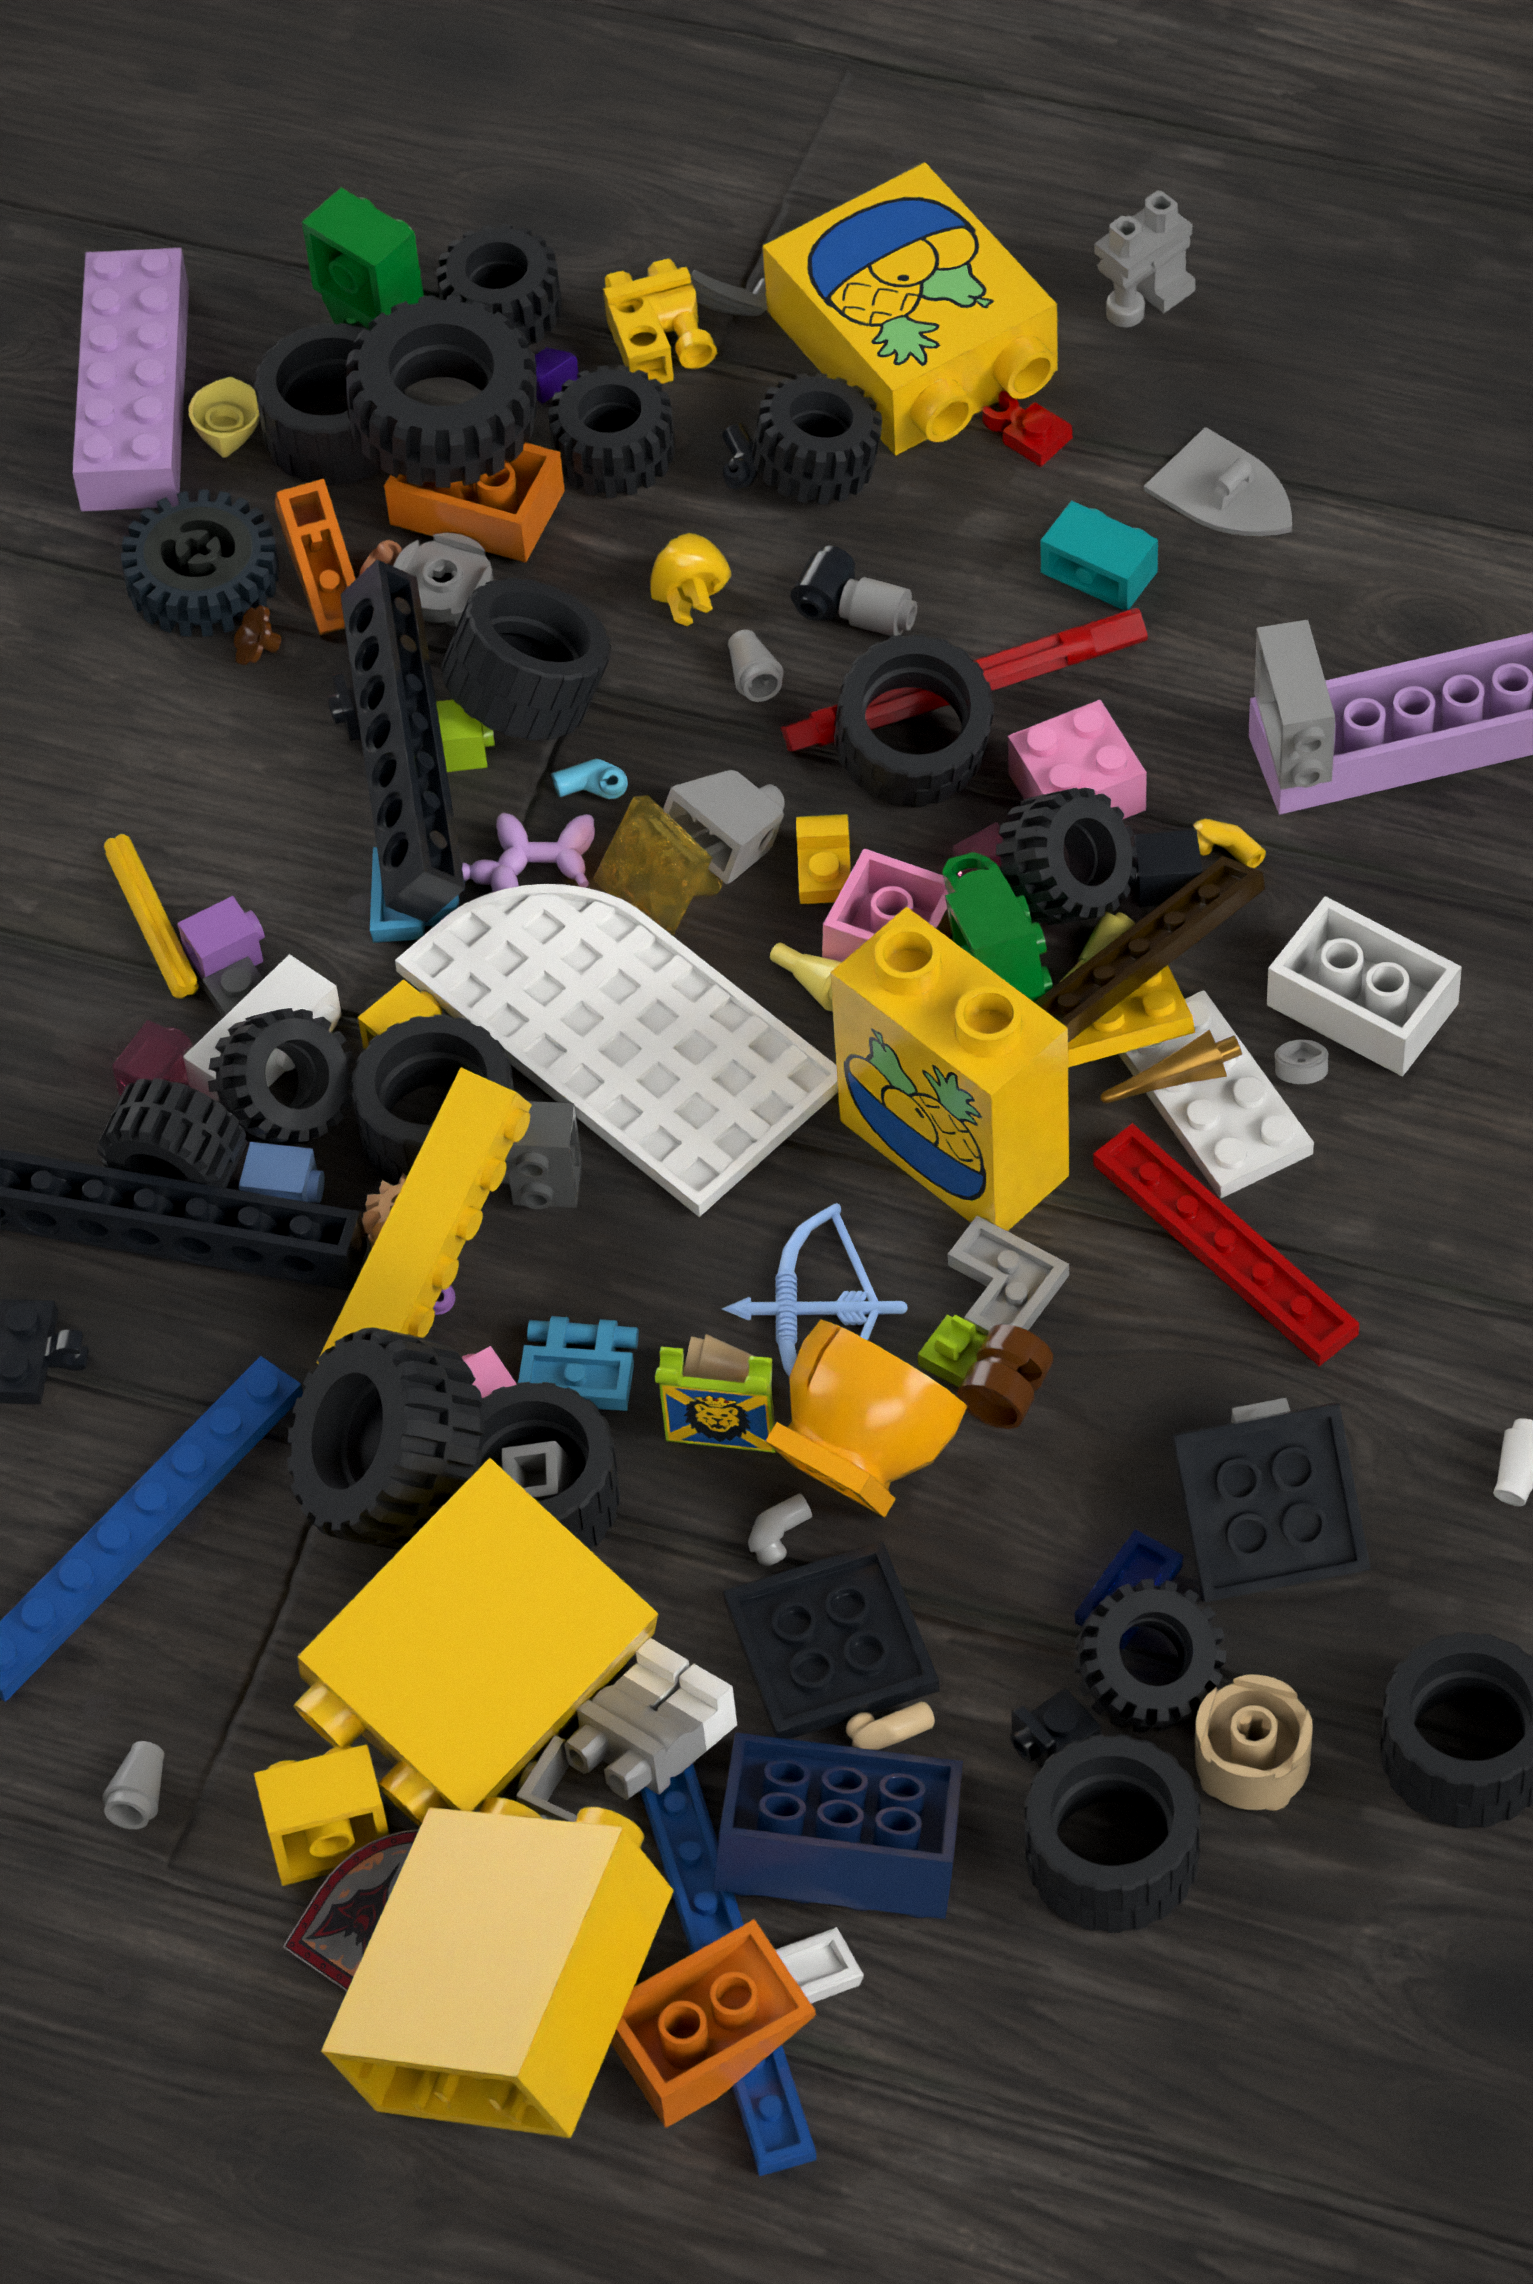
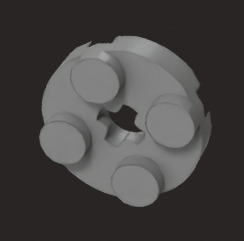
[394,533,493,627]

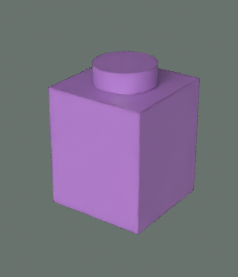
[178,896,265,979]

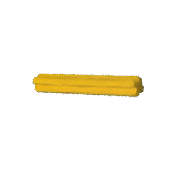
[104,834,199,999]

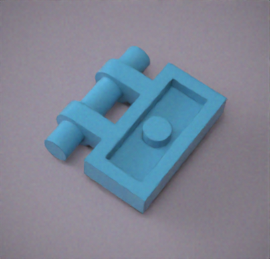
[518,1316,639,1411]

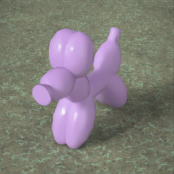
[462,813,595,893]

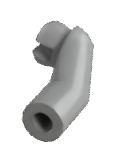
[748,1493,812,1567]

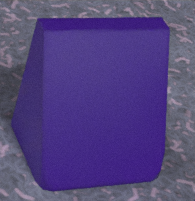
[534,347,578,404]

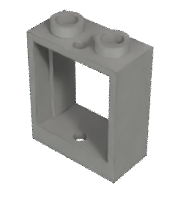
[1254,620,1335,789]

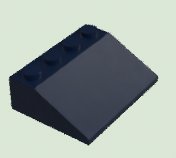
[713,1732,963,1919]

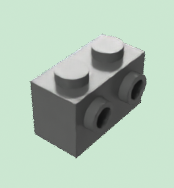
[502,1101,582,1209]

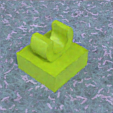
[918,1315,986,1387]

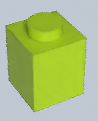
[436,699,495,772]

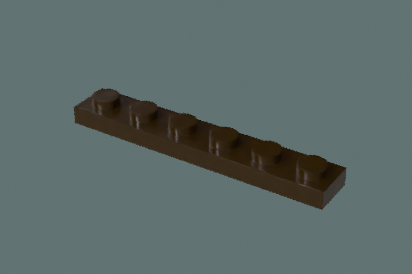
[1034,856,1265,1042]

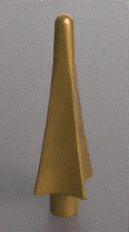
[1100,1029,1242,1103]

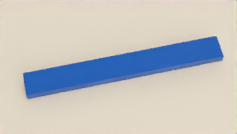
[640,1763,816,2176]

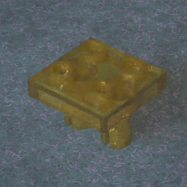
[593,795,723,936]

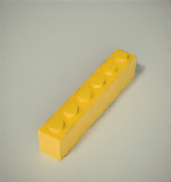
[316,1067,532,1364]

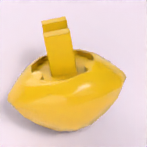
[650,533,731,626]

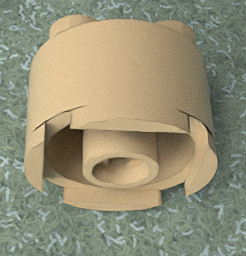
[1195,1675,1313,1811]

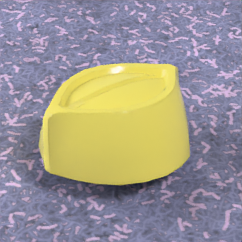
[188,377,260,458]

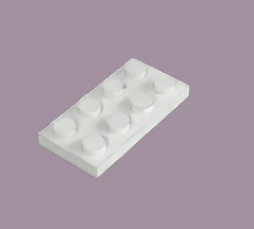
[1119,990,1314,1199]

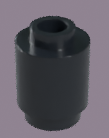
[790,546,855,621]

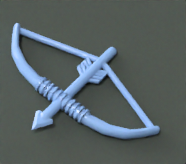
[722,1203,908,1377]

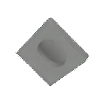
[516,1735,577,1822]

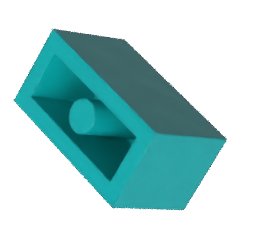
[1040,500,1158,611]

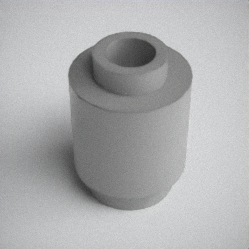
[839,577,917,637]

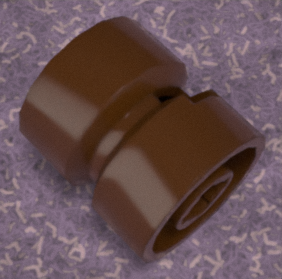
[957,1324,1053,1429]

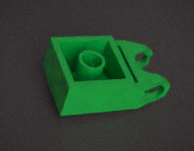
[302,187,424,330]
[943,852,1053,1002]

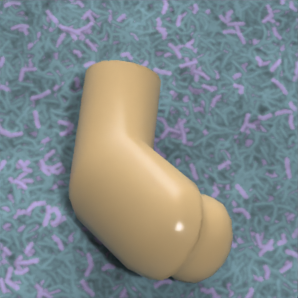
[846,1701,934,1750]

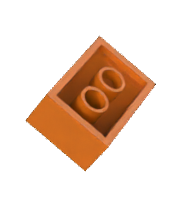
[611,1919,816,2128]

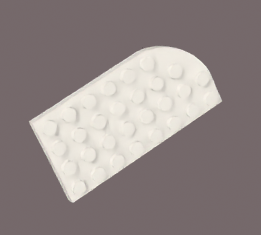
[395,884,838,1217]

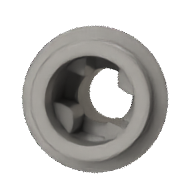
[728,630,783,702]
[102,1741,164,1829]

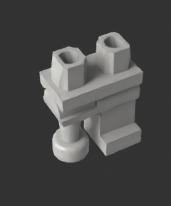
[1094,190,1195,327]

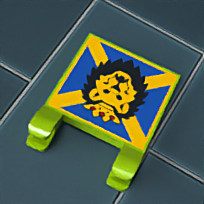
[655,1346,775,1453]

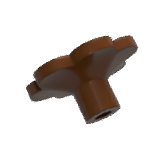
[234,605,281,665]

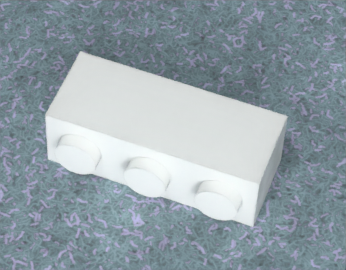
[183,954,342,1101]

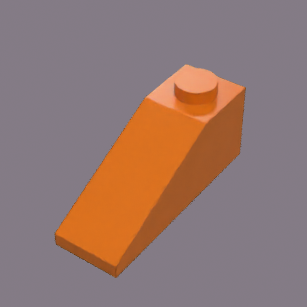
[275,479,356,635]

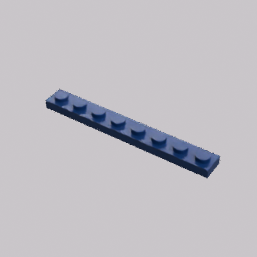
[0,1356,303,1702]

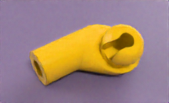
[1193,818,1266,868]

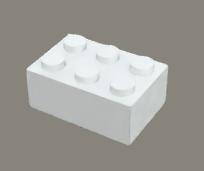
[1267,896,1462,1077]

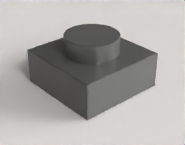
[202,956,263,1018]

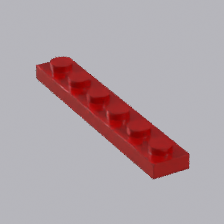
[1093,1123,1360,1366]

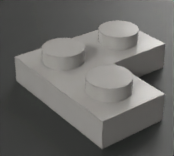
[948,1216,1069,1335]

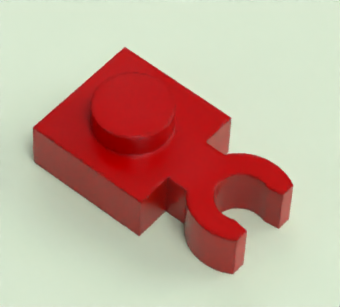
[982,391,1072,467]

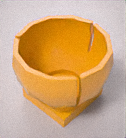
[766,1319,967,1518]

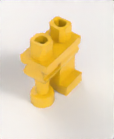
[603,258,717,384]

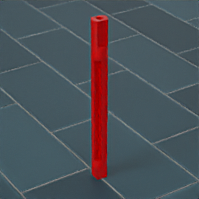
[781,608,1148,751]

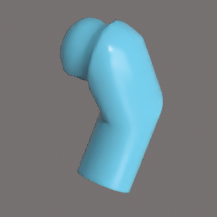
[551,759,628,799]

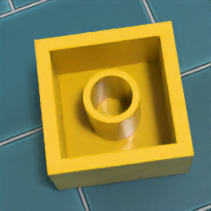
[254,1744,389,1886]

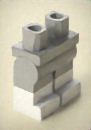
[565,1638,737,1800]

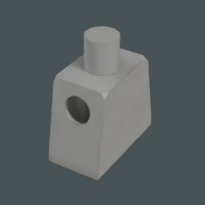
[657,770,785,884]

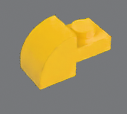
[796,814,851,904]

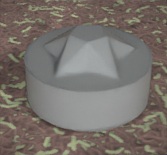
[1275,1040,1328,1084]

